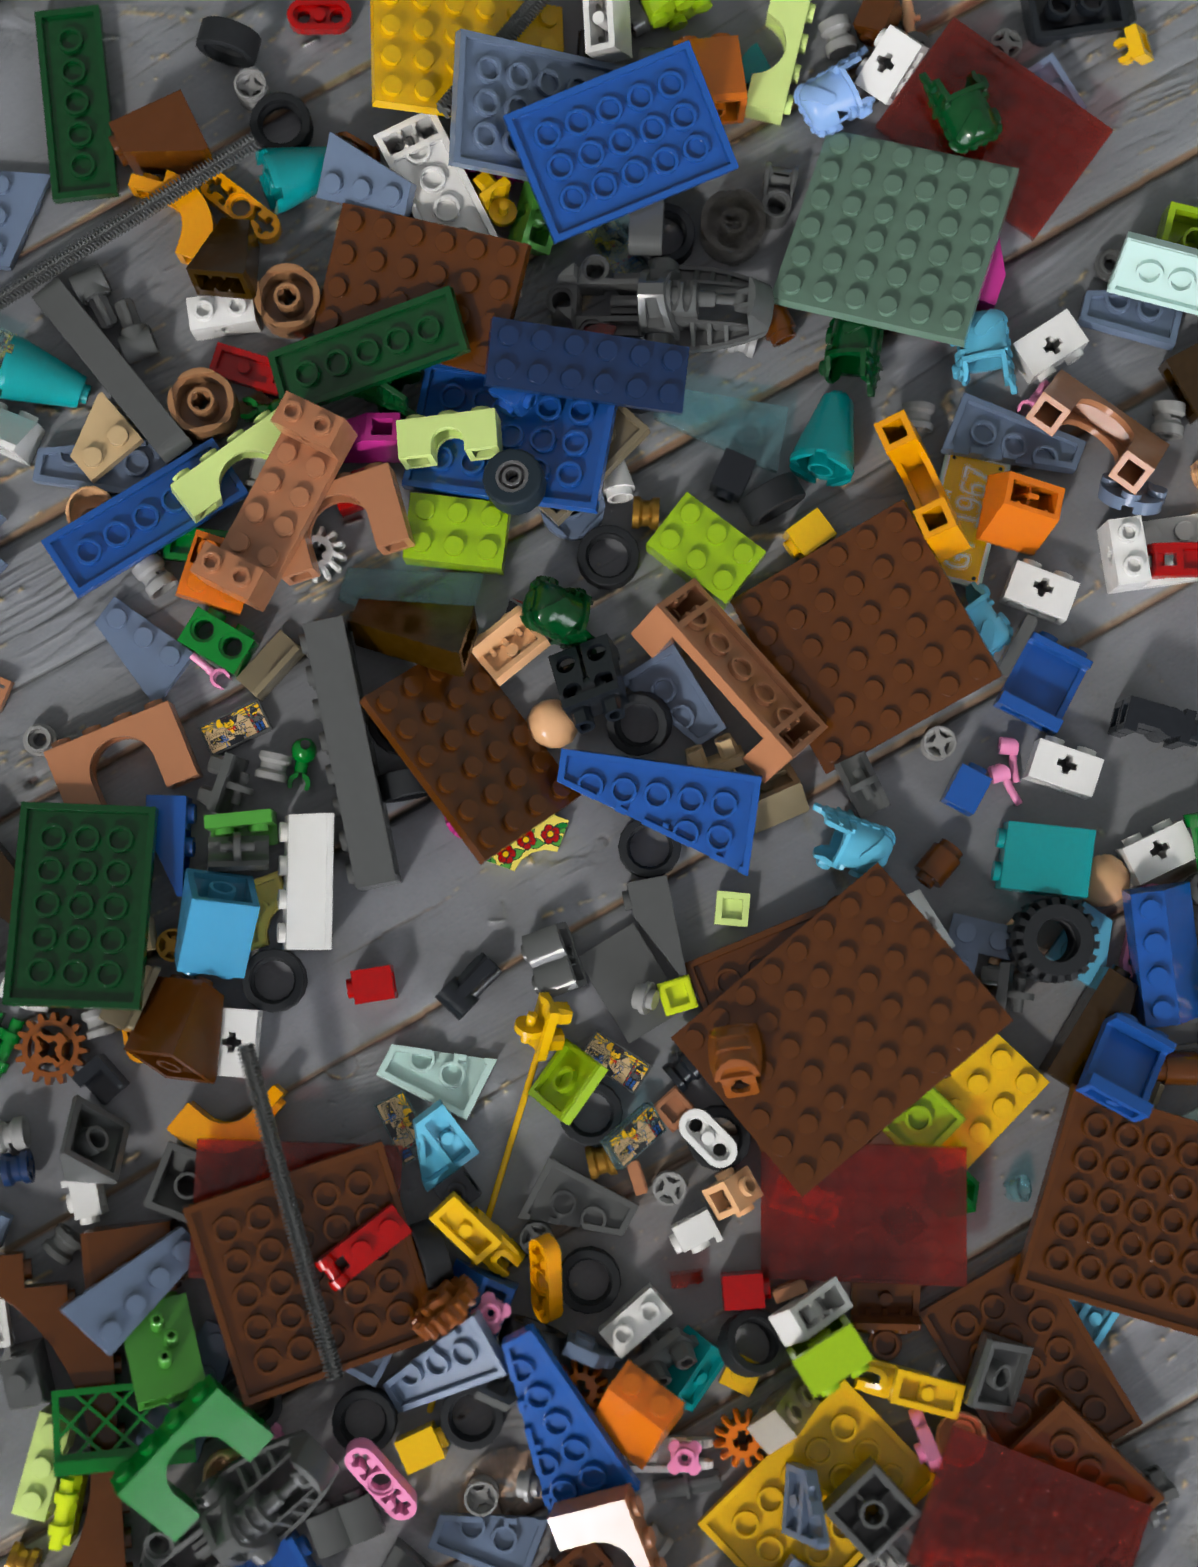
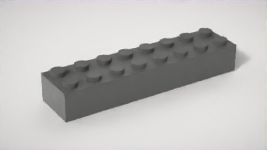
[299,615,402,891]

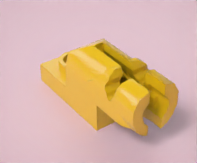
[429,1191,525,1278]
[853,1358,966,1420]

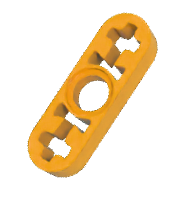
[200,173,282,244]
[529,1233,563,1324]

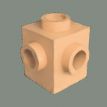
[702,1165,764,1221]

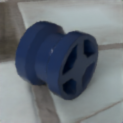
[0,1149,36,1187]

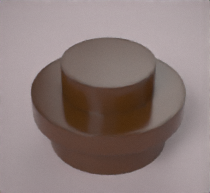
[868,1330,902,1361]

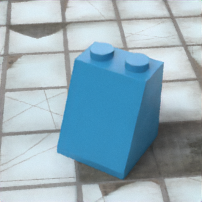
[174,868,260,979]

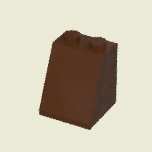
[108,89,212,175]
[124,974,224,1084]
[80,1218,186,1291]

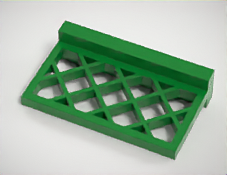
[51,1383,196,1477]

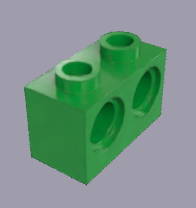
[177,607,259,677]

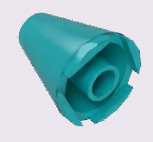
[256,146,327,215]
[0,334,92,408]
[789,390,854,487]

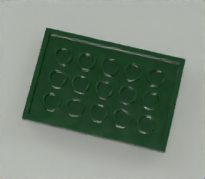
[2,802,159,1011]

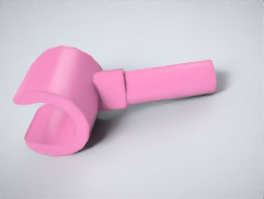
[1016,380,1050,414]
[189,652,232,690]
[998,737,1020,783]
[987,763,1023,806]

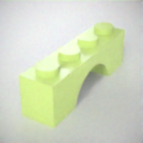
[745,0,816,125]
[170,410,281,524]

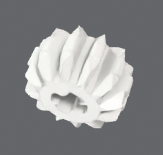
[311,526,347,583]

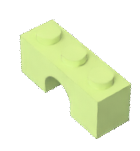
[396,406,503,470]
[11,1404,81,1523]

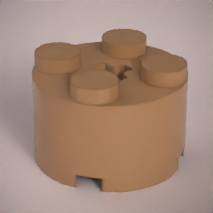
[254,263,322,339]
[167,367,240,442]

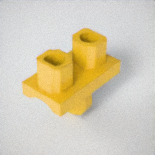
[472,172,517,227]
[514,992,573,1061]

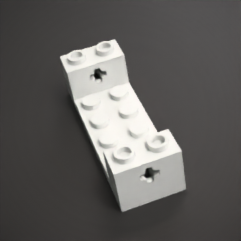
[373,113,522,298]
[1097,514,1198,594]

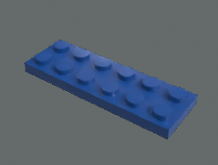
[41,437,249,599]

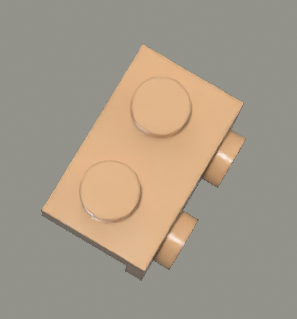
[472,605,551,687]

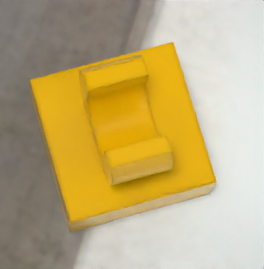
[1113,23,1154,66]

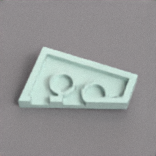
[376,1044,497,1121]

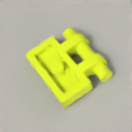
[47,1474,89,1551]

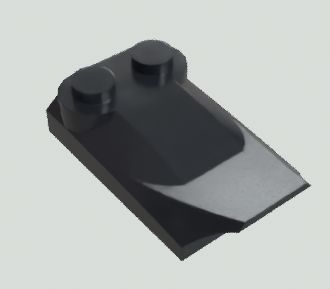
[1020,0,1137,47]

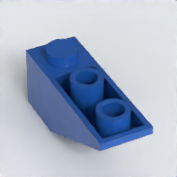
[146,795,197,897]

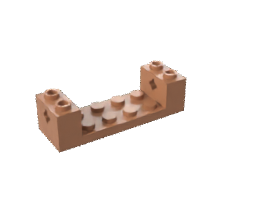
[190,391,358,612]
[630,578,828,784]

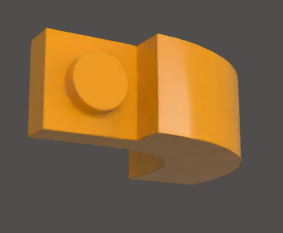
[128,170,216,265]
[166,1083,288,1153]

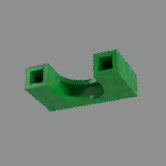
[110,1374,274,1542]

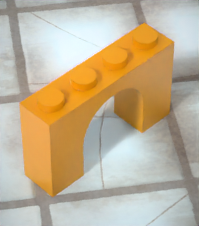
[873,409,971,562]

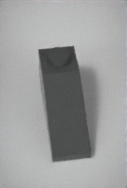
[622,875,687,976]

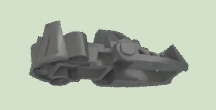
[546,254,774,354]
[139,1430,340,1567]

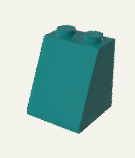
[991,821,1096,900]

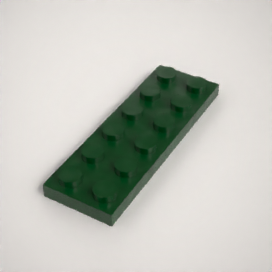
[34,4,120,204]
[267,285,471,407]

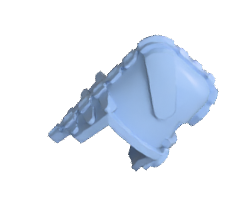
[794,46,876,138]

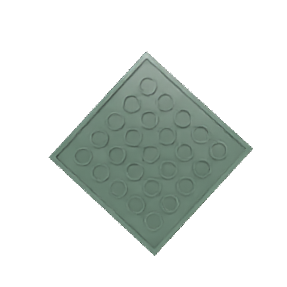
[773,131,1019,347]

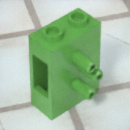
[124,1291,205,1411]

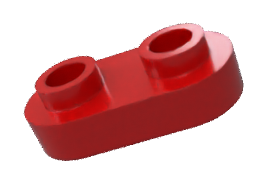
[287,0,353,35]

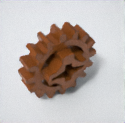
[14,1012,90,1086]
[411,1274,479,1341]

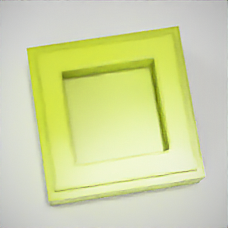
[656,974,699,1017]

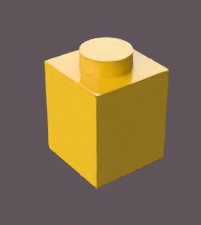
[783,507,837,559]
[394,1420,450,1475]

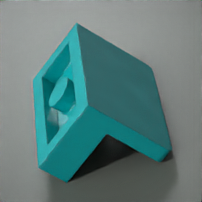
[665,1325,725,1412]

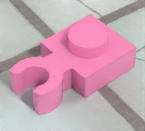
[907,1409,943,1473]

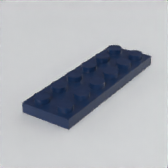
[483,317,690,415]

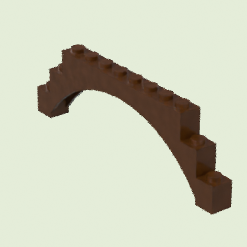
[0,1250,134,1567]

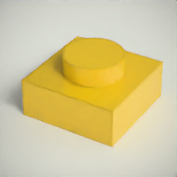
[718,1353,760,1398]

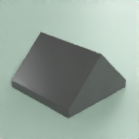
[59,1095,131,1184]
[143,1141,233,1223]
[963,1330,1034,1413]

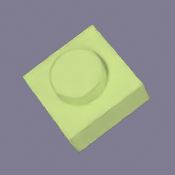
[714,891,751,927]

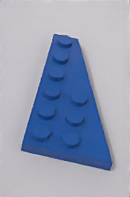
[557,747,762,877]
[502,1323,640,1531]

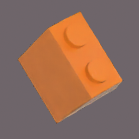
[673,33,748,125]
[595,1360,685,1471]

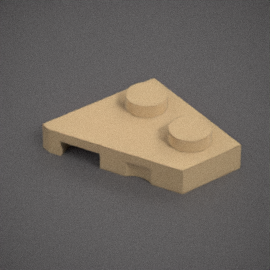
[70,391,144,484]

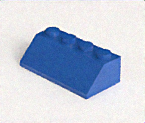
[1121,881,1198,1028]

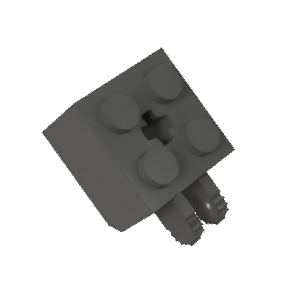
[822,1456,925,1566]

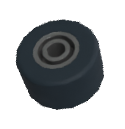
[482,448,547,515]

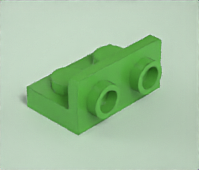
[204,808,279,846]

